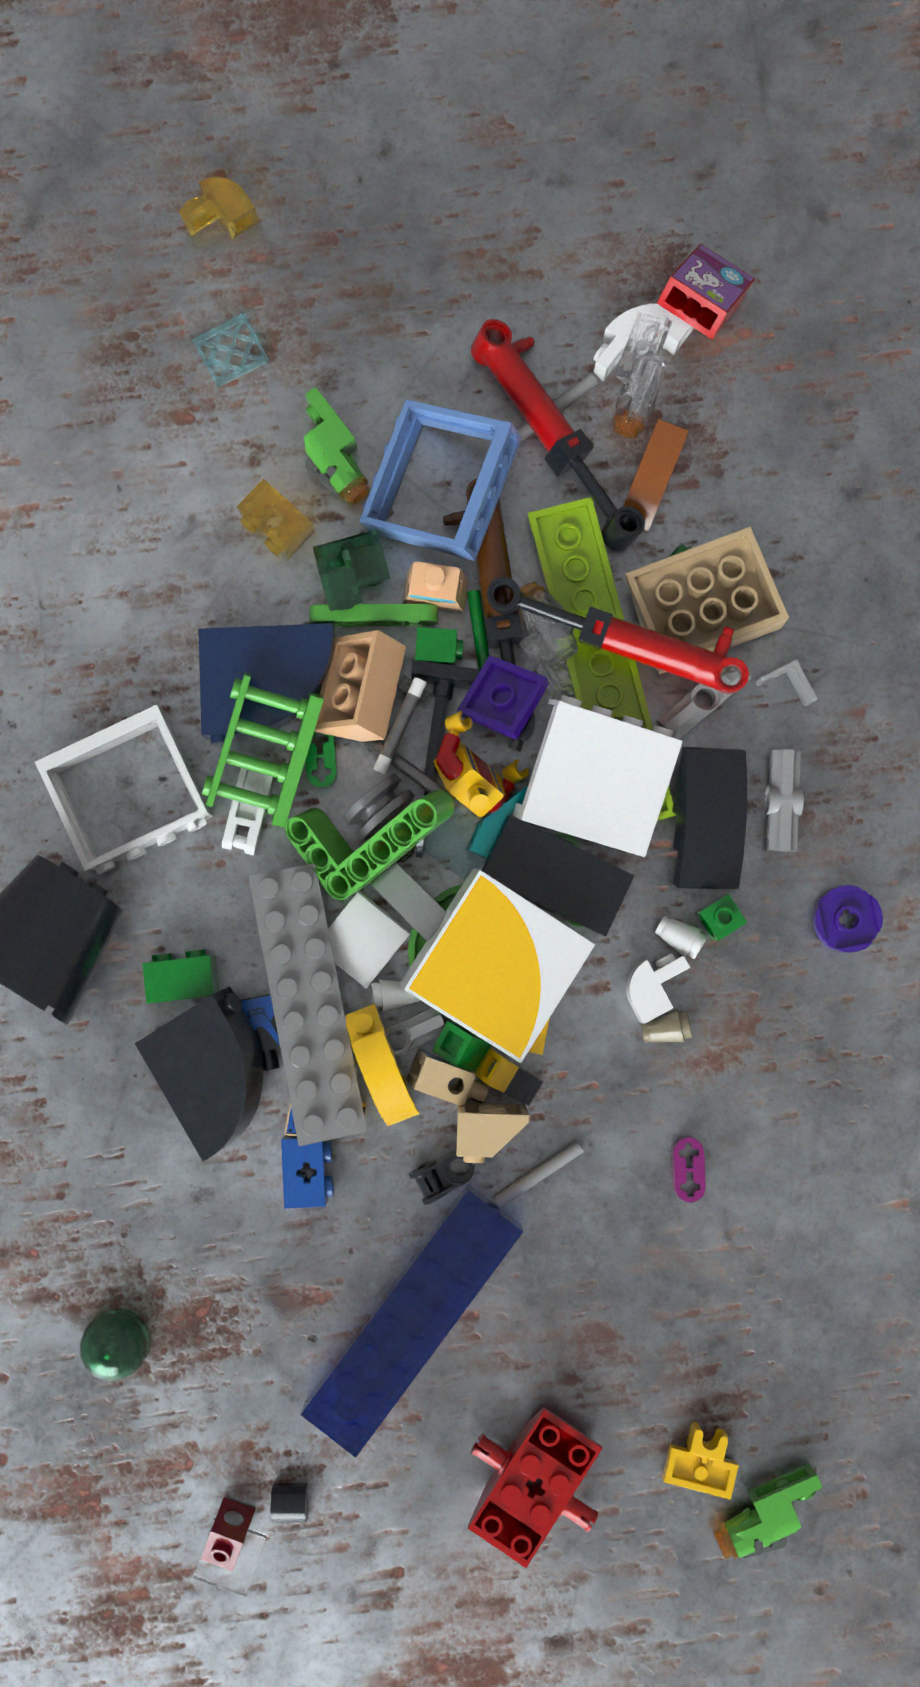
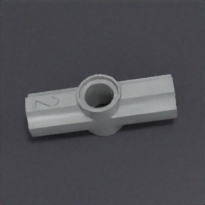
[656,656,752,740]
[764,749,804,852]
[351,1007,446,1074]

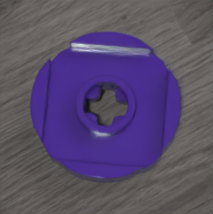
[813,885,883,953]

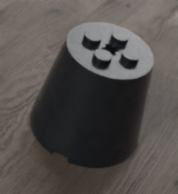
[0,855,124,1025]

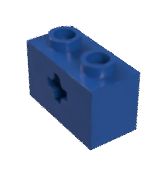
[281,1135,334,1209]

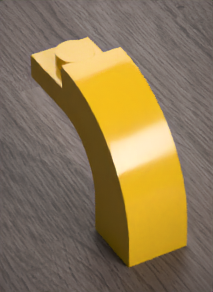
[345,1004,419,1126]

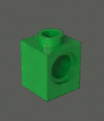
[415,627,464,666]
[695,894,747,941]
[432,1021,491,1072]

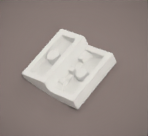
[328,891,411,989]

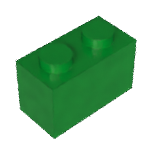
[142,949,219,1004]

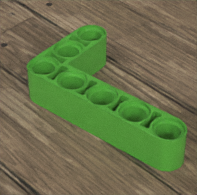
[285,790,454,900]

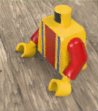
[433,711,529,817]

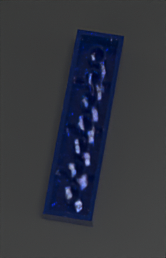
[300,1184,523,1458]

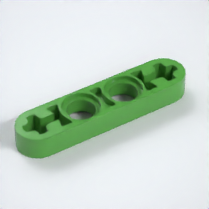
[309,604,438,627]

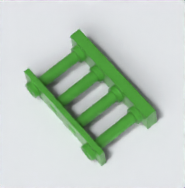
[202,672,324,828]

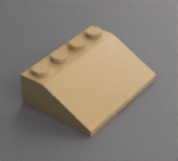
[625,526,789,675]

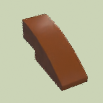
[623,419,689,533]

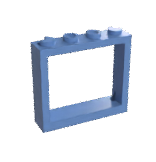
[359,399,522,561]

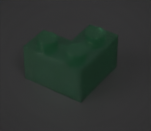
[313,529,390,612]

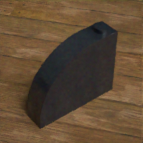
[135,986,263,1162]

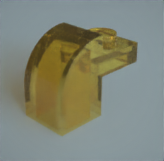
[179,177,259,240]

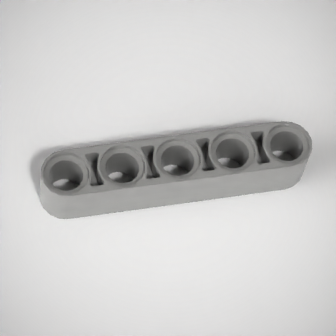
[370,862,446,941]

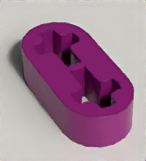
[672,1135,706,1203]

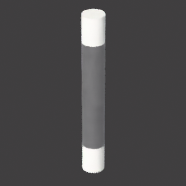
[373,677,427,775]

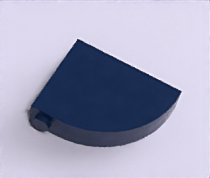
[198,623,335,745]

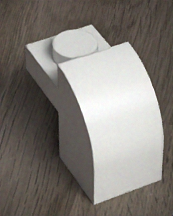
[626,953,690,1024]

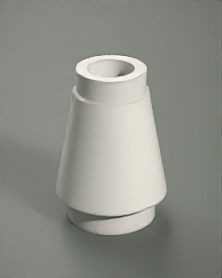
[655,916,708,960]
[370,979,420,1013]

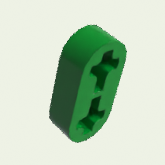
[305,731,338,789]

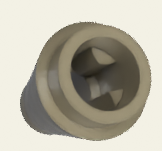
[641,1009,692,1043]

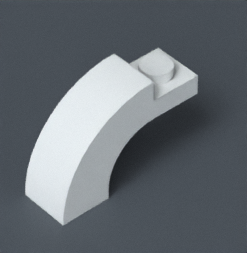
[593,303,694,381]

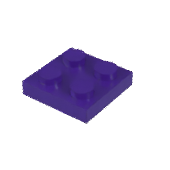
[456,655,550,740]

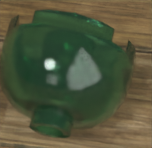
[80,1308,151,1382]

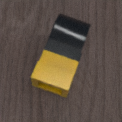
[475,1048,543,1106]

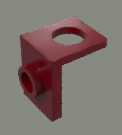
[201,1497,255,1571]

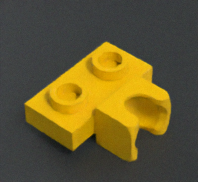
[662,1422,739,1500]

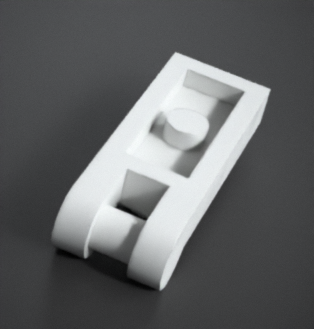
[222,768,275,856]

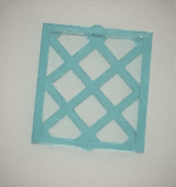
[192,313,269,388]

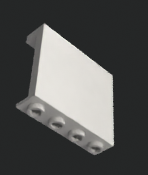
[512,695,683,857]

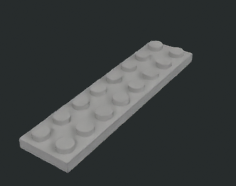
[248,864,367,1146]

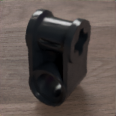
[408,1150,475,1205]

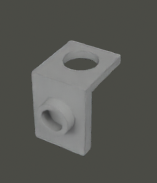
[755,659,817,707]

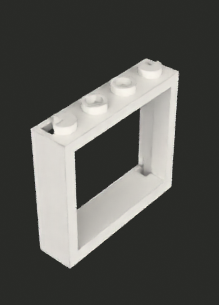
[35,705,213,875]

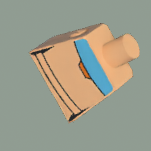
[402,562,469,614]

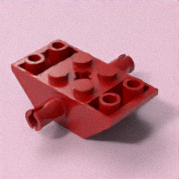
[468,1407,603,1568]

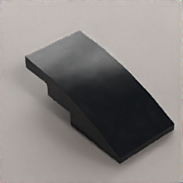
[672,747,747,889]
[481,815,634,937]

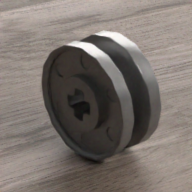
[342,773,415,842]

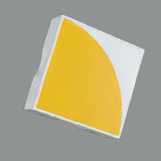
[399,868,595,1063]

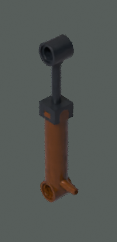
[443,478,535,742]

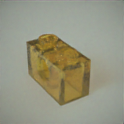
[236,478,315,560]

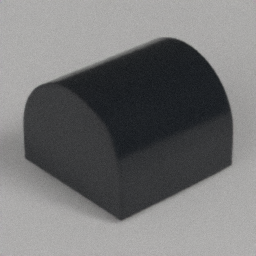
[270,1483,308,1523]

